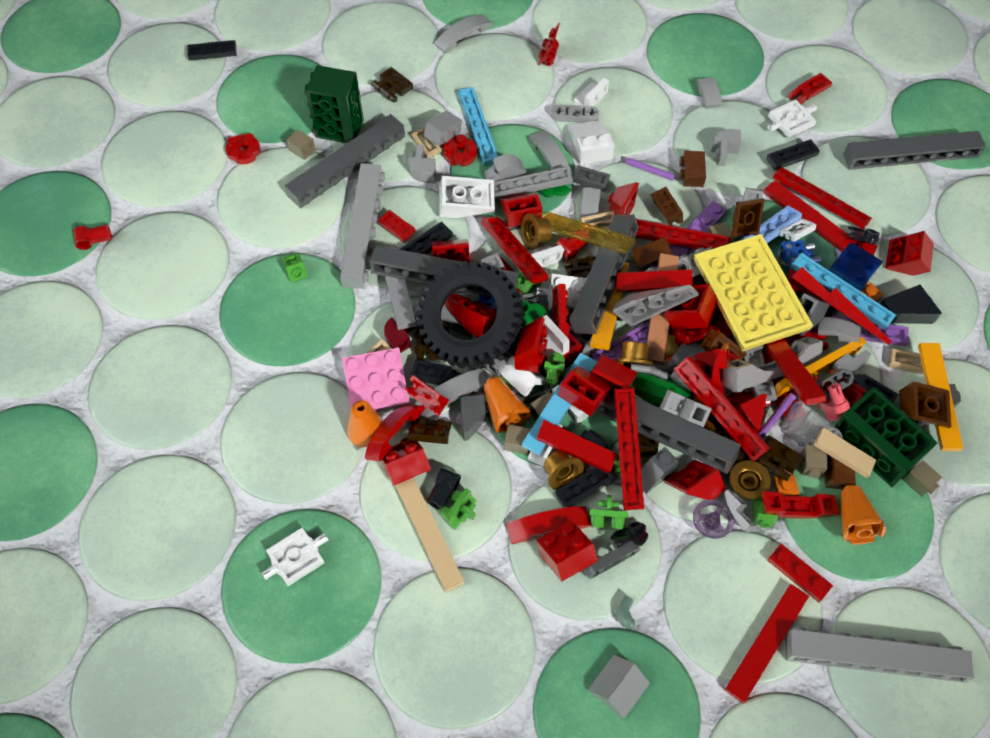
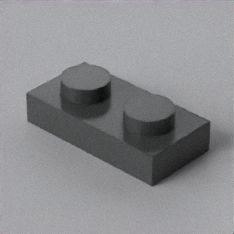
[573,165,611,191]

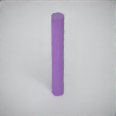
[625,157,675,181]
[758,393,796,439]

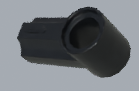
[427,467,461,510]

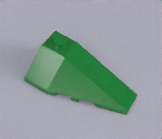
[626,366,693,414]

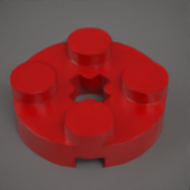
[226,133,261,165]
[443,134,477,167]

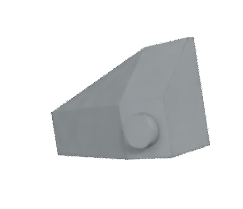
[613,285,699,326]

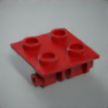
[538,23,560,66]
[668,324,720,347]

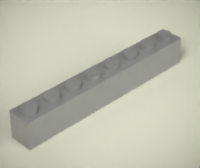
[340,163,385,289]
[786,627,974,683]

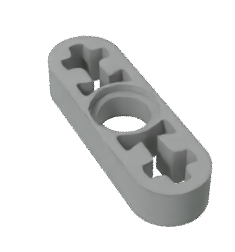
[551,105,599,123]

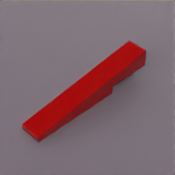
[791,267,892,345]

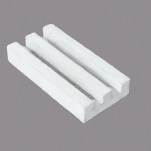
[779,218,816,242]

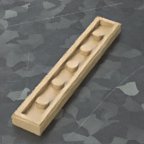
[395,477,465,593]

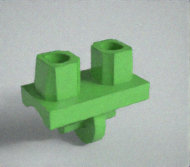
[544,353,565,386]
[440,488,476,530]
[589,495,628,529]

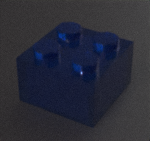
[829,242,883,292]

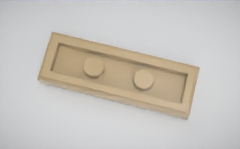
[814,427,876,478]

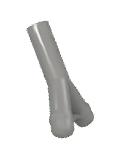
[629,363,669,379]

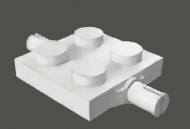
[767,100,817,138]
[536,274,587,314]
[261,527,328,586]

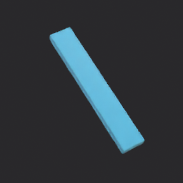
[458,87,498,166]
[790,253,896,330]
[522,353,597,456]

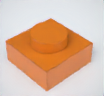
[859,282,884,302]
[773,475,800,496]

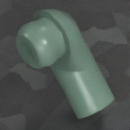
[616,596,635,629]

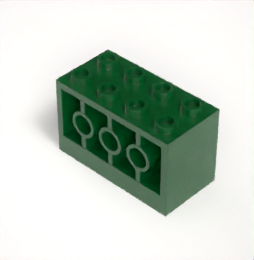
[305,65,364,144]
[834,387,938,488]

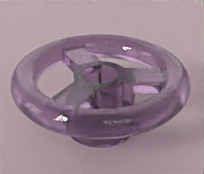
[693,499,735,539]

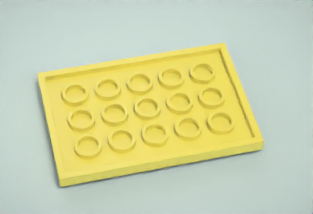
[693,234,813,352]

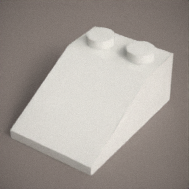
[568,120,614,165]
[439,176,495,218]

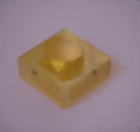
[664,335,678,361]

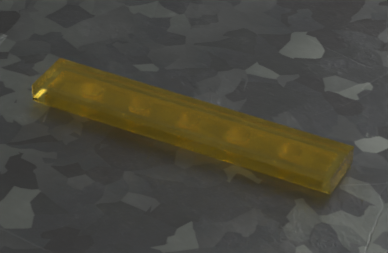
[545,212,636,255]

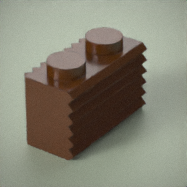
[679,150,706,188]

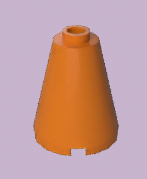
[484,377,531,433]
[346,400,383,448]
[841,485,886,545]

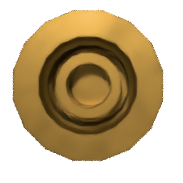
[521,213,552,249]
[615,342,653,366]
[543,451,584,490]
[729,461,771,500]

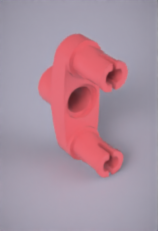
[812,375,850,421]

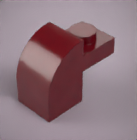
[384,315,417,354]

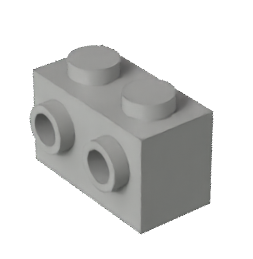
[424,110,462,146]

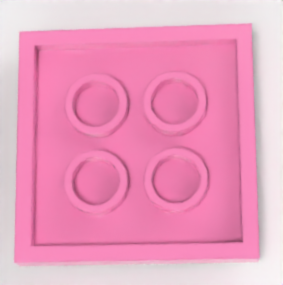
[342,348,410,410]

